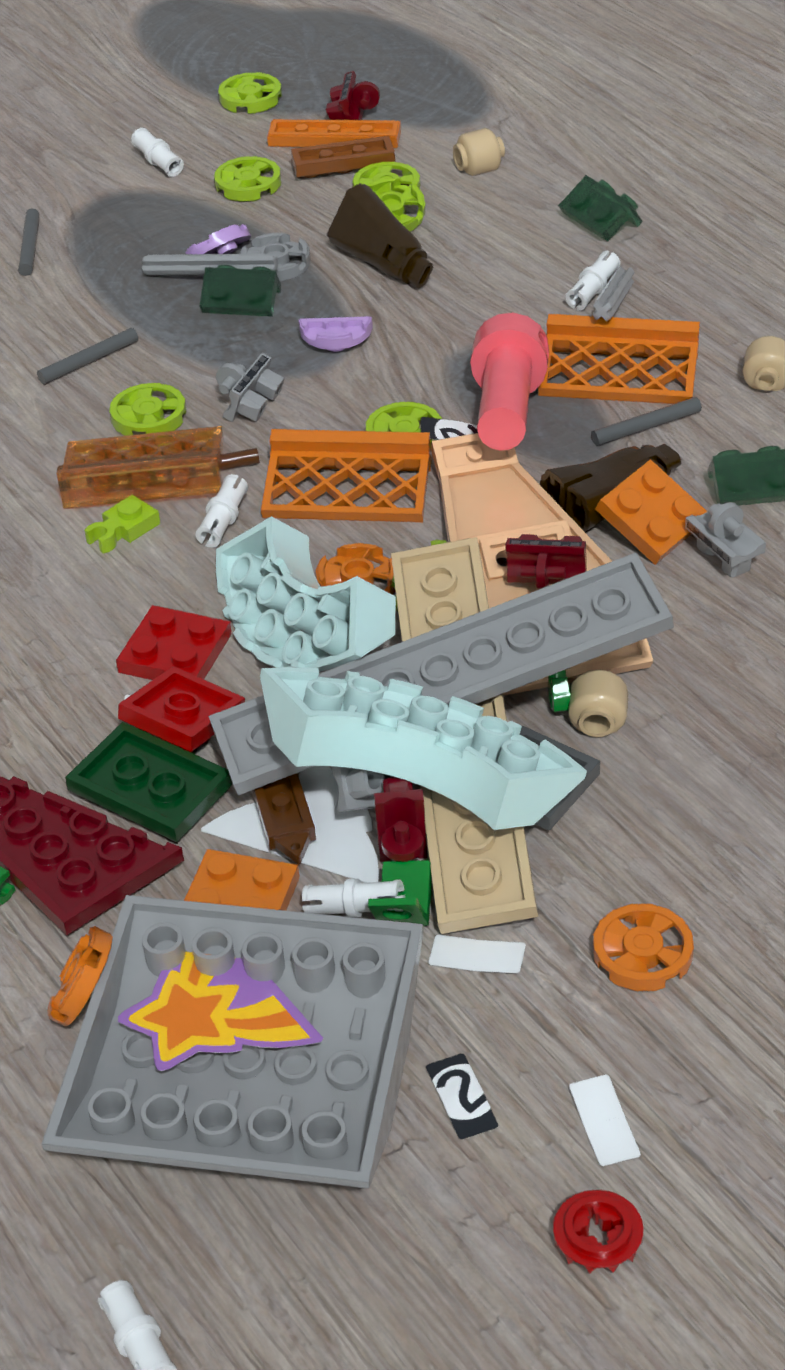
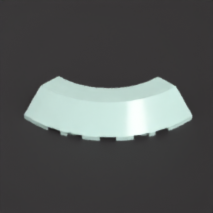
[216,516,396,672]
[260,667,587,830]

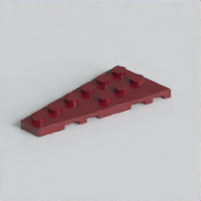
[0,776,184,936]

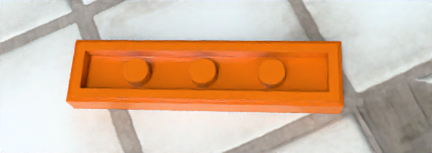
[267,119,401,148]

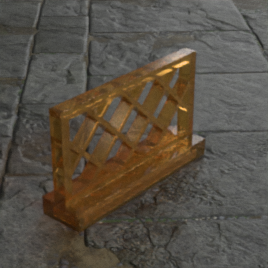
[56,426,224,508]

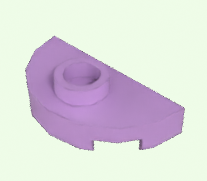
[185,224,251,254]
[298,316,373,352]

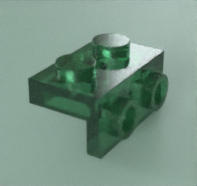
[558,175,643,242]
[199,265,281,317]
[708,446,785,506]

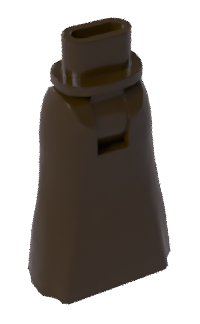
[327,184,433,288]
[540,444,681,532]

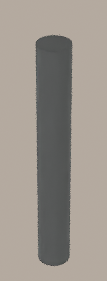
[18,208,39,276]
[37,327,138,385]
[591,397,702,446]

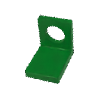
[368,860,432,926]

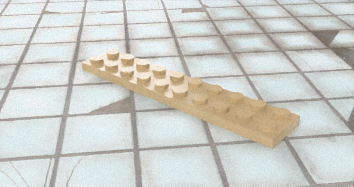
[391,537,538,934]

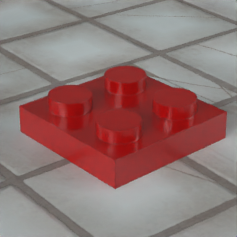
[116,605,232,680]
[118,666,245,752]

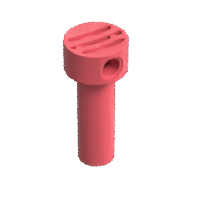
[470,312,549,451]

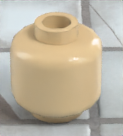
[453,128,505,176]
[743,336,785,391]
[568,670,629,737]

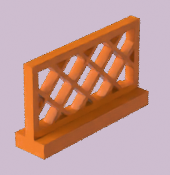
[538,314,700,404]
[261,429,432,522]

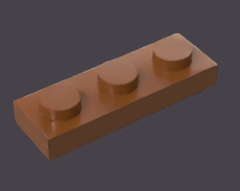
[291,136,395,178]

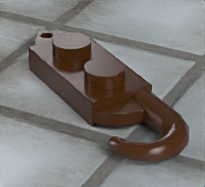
[252,773,316,864]

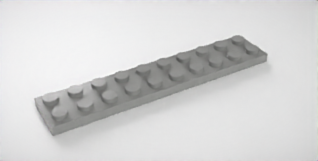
[209,552,674,795]

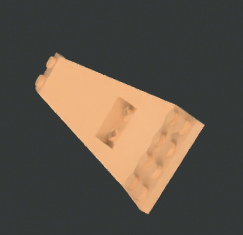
[431,433,653,696]

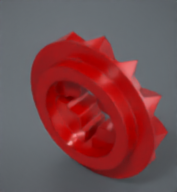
[553,1190,644,1274]

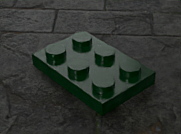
[65,722,233,842]

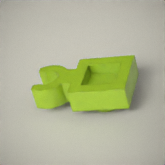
[85,494,161,554]

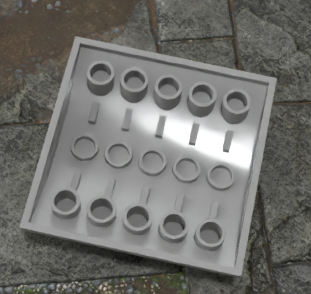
[42,895,423,1189]

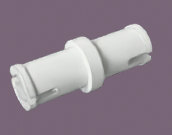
[131,128,184,177]
[565,251,621,311]
[195,474,248,548]
[302,878,405,917]
[98,1280,177,1370]

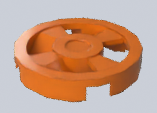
[315,543,396,595]
[593,904,694,991]
[47,926,113,1027]

